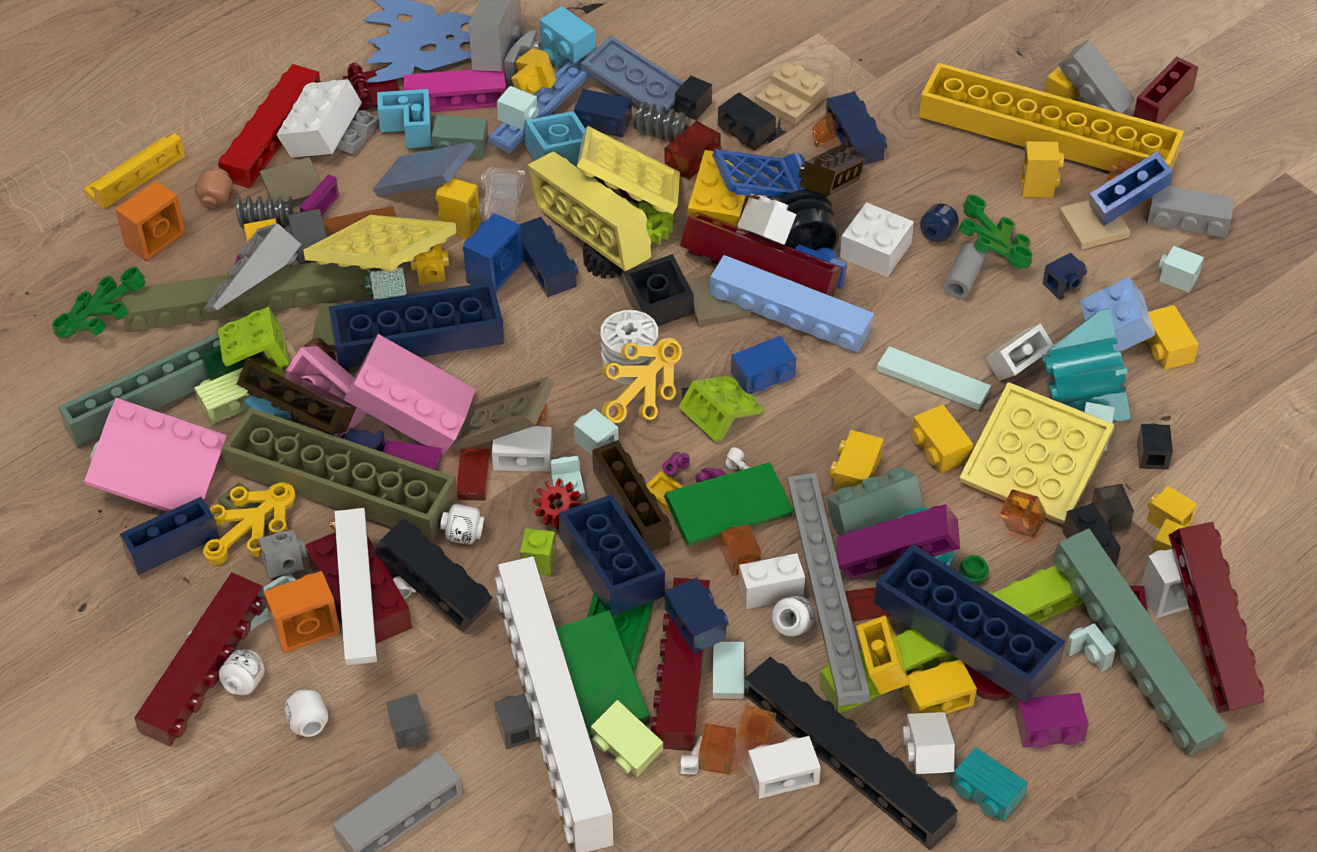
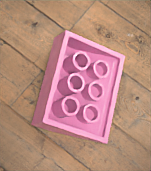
[343,334,476,455]
[84,398,227,512]

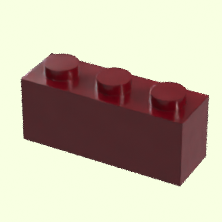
[1133,56,1198,124]

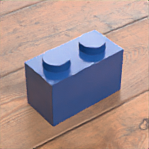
[731,336,797,394]

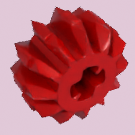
[533,478,583,529]

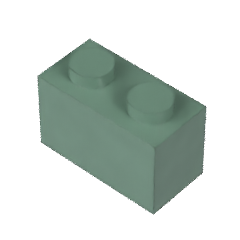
[431,115,489,159]

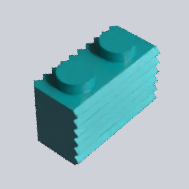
[951,747,1028,821]

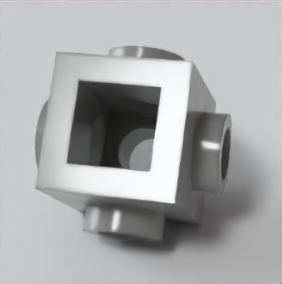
[258,530,307,578]

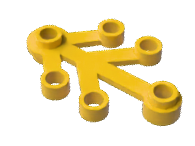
[602,338,682,423]
[203,482,296,566]

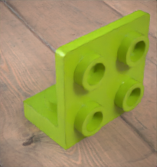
[218,307,289,368]
[679,376,764,442]

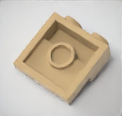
[755,62,827,125]

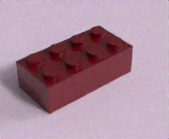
[305,532,412,644]

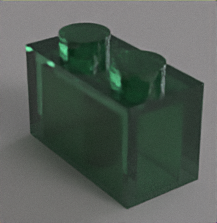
[363,265,407,300]

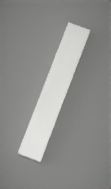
[334,508,377,666]

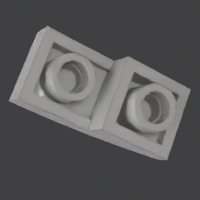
[504,30,541,80]
[336,110,379,154]

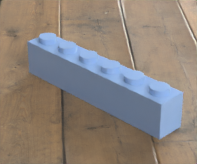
[709,255,874,353]

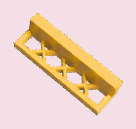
[83,133,185,209]

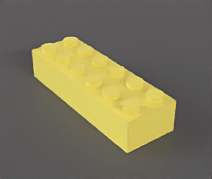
[528,151,652,271]

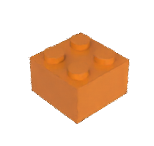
[115,180,186,261]
[264,571,340,654]

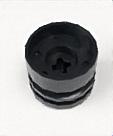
[780,189,839,251]

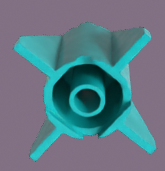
[1042,308,1131,421]

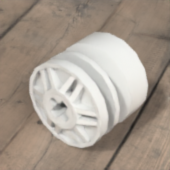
[600,310,659,384]

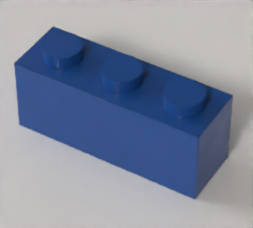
[1089,151,1173,226]

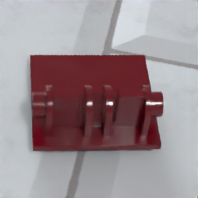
[342,63,399,110]

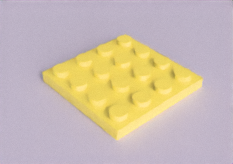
[577,126,680,214]
[303,215,457,272]
[959,382,1115,525]

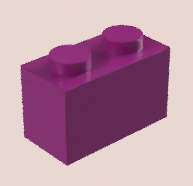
[1015,693,1089,748]

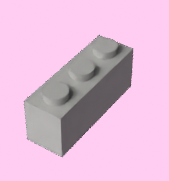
[1058,39,1135,113]
[1147,186,1234,238]

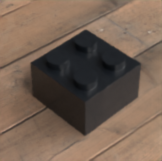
[622,254,694,326]

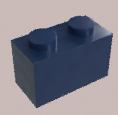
[574,89,632,137]
[665,578,729,654]

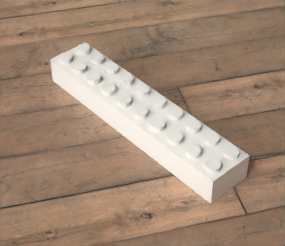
[494,557,614,852]

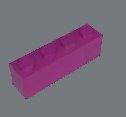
[836,504,960,581]

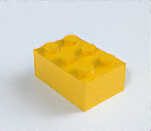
[688,150,756,228]

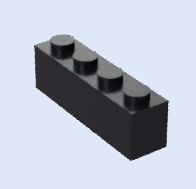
[374,518,493,632]

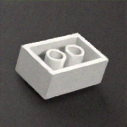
[277,79,362,158]

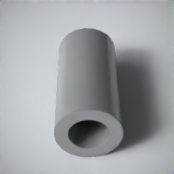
[943,243,986,299]

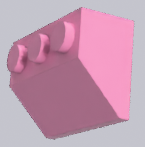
[286,346,367,438]

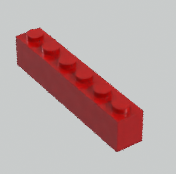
[218,64,321,189]

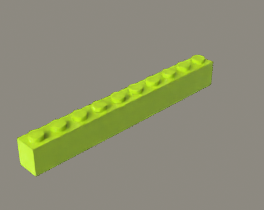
[819,566,1084,714]

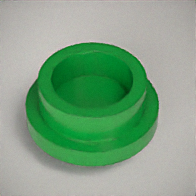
[959,555,989,584]

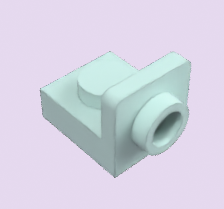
[550,456,585,505]
[1066,623,1116,672]

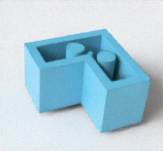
[540,6,596,69]
[377,89,432,148]

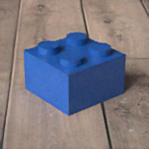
[463,213,523,292]

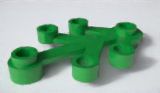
[959,194,1033,269]
[52,266,146,338]

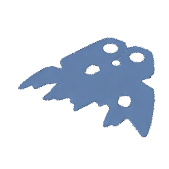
[364,0,472,83]

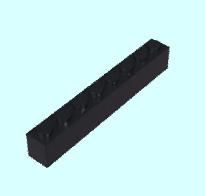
[744,657,958,850]

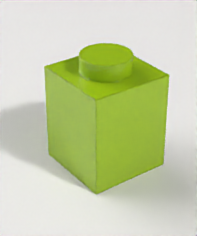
[520,528,556,576]

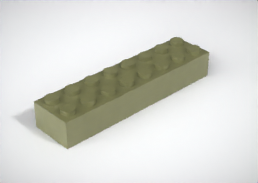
[222,407,458,541]

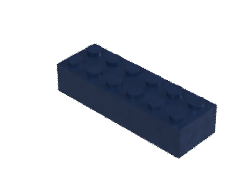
[329,282,504,369]
[874,544,1066,703]

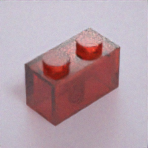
[664,120,722,181]

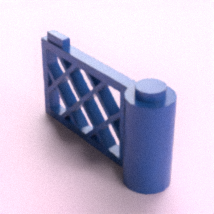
[712,149,806,198]

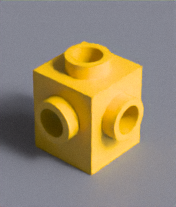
[410,244,449,285]

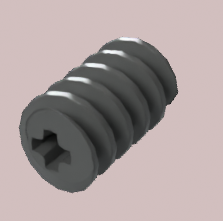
[634,101,691,145]
[236,196,293,229]

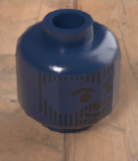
[920,203,959,242]

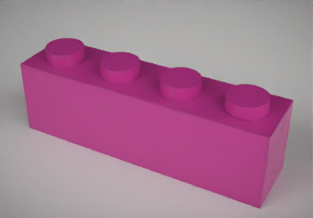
[403,68,506,112]

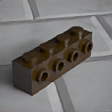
[799,144,866,196]
[236,358,357,435]
[592,440,672,552]

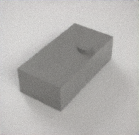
[468,0,522,72]

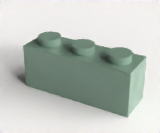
[826,467,924,535]

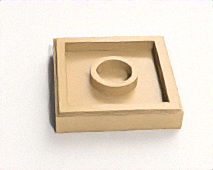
[1059,200,1130,250]

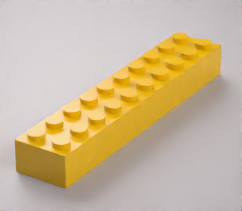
[919,63,1184,174]

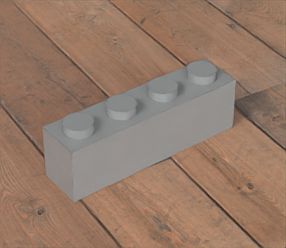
[332,752,462,852]

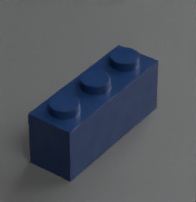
[825,91,887,165]
[520,217,579,298]
[120,496,219,575]

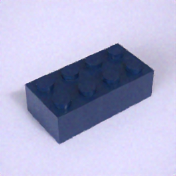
[559,494,665,616]

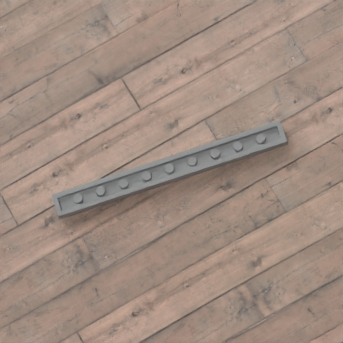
[787,473,870,706]

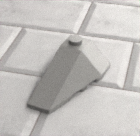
[204,223,301,312]

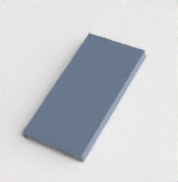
[580,36,684,115]
[373,142,474,196]

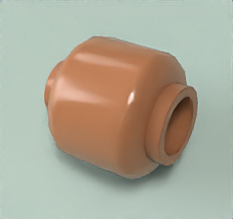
[195,168,233,208]

